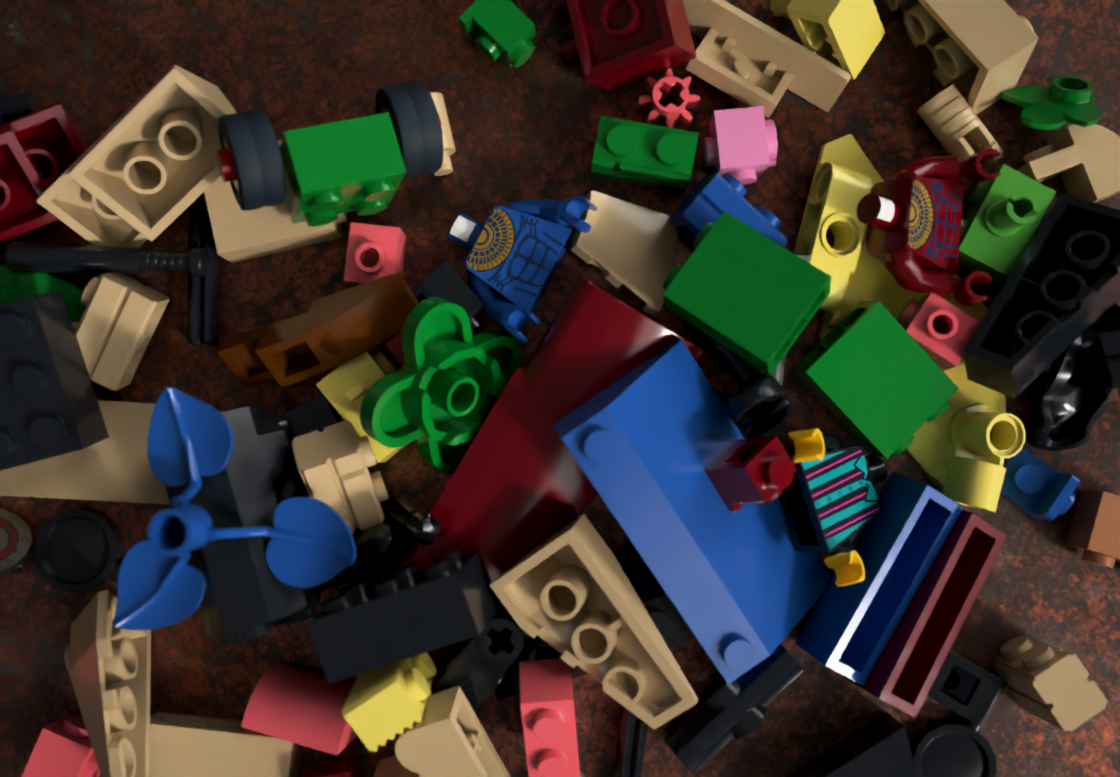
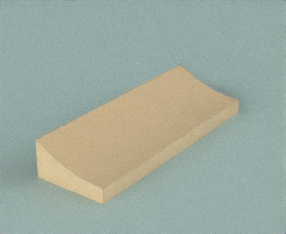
[0,400,170,505]

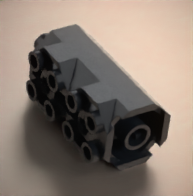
[165,406,332,646]

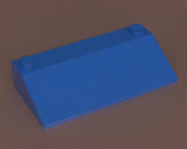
[552,338,833,685]

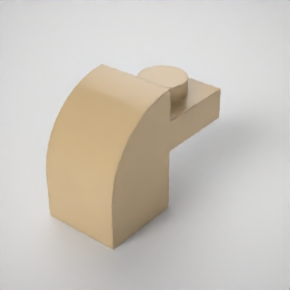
[1017,124,1120,203]

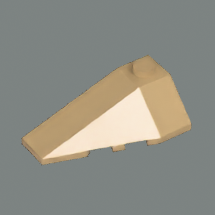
[489,513,698,730]
[64,590,151,777]

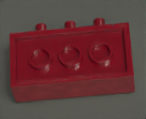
[549,0,697,91]

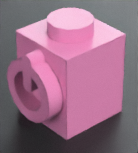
[702,106,778,185]

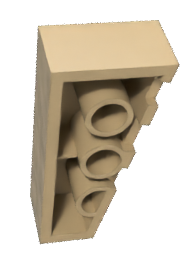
[884,0,1039,115]

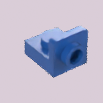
[1000,447,1080,520]

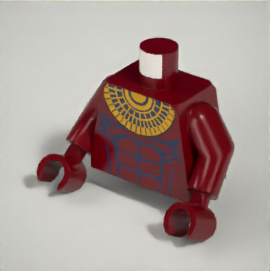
[857,149,1001,306]

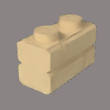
[72,272,170,391]
[291,420,389,534]
[992,635,1108,732]

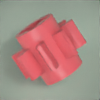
[638,68,700,128]

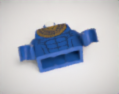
[448,195,597,344]

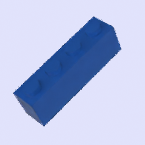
[795,471,964,686]

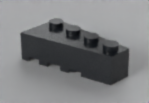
[963,193,1120,399]

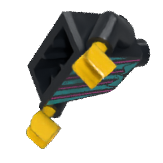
[778,428,887,588]

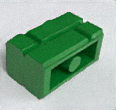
[590,115,699,193]

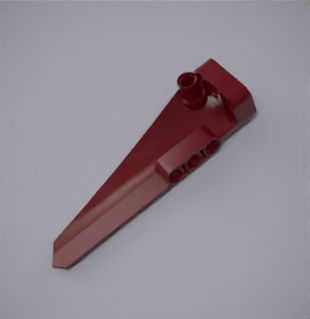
[344,276,709,743]

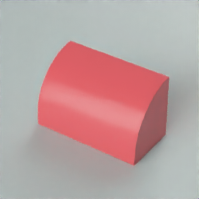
[241,662,358,756]

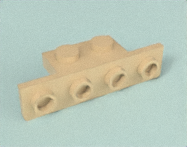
[683,0,851,118]

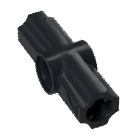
[664,644,804,774]

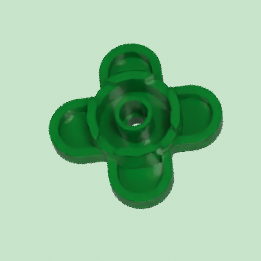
[360,297,522,473]

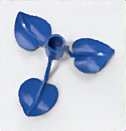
[113,387,356,630]

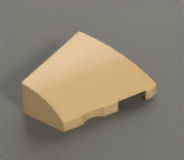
[571,190,678,316]

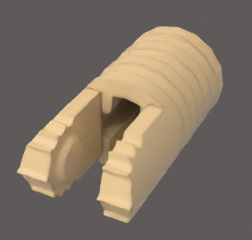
[916,84,1003,178]

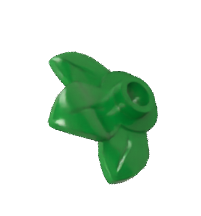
[1000,76,1102,130]

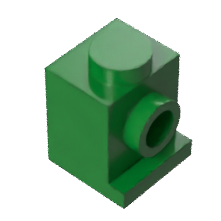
[458,0,536,68]

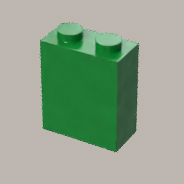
[662,211,831,376]
[791,301,959,459]

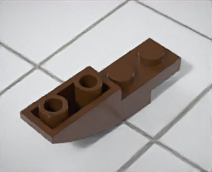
[217,272,419,388]

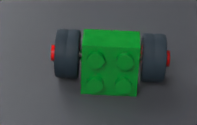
[216,81,443,227]

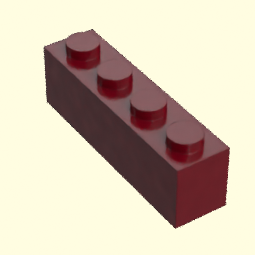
[843,510,1007,718]

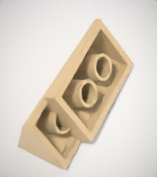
[36,65,237,247]

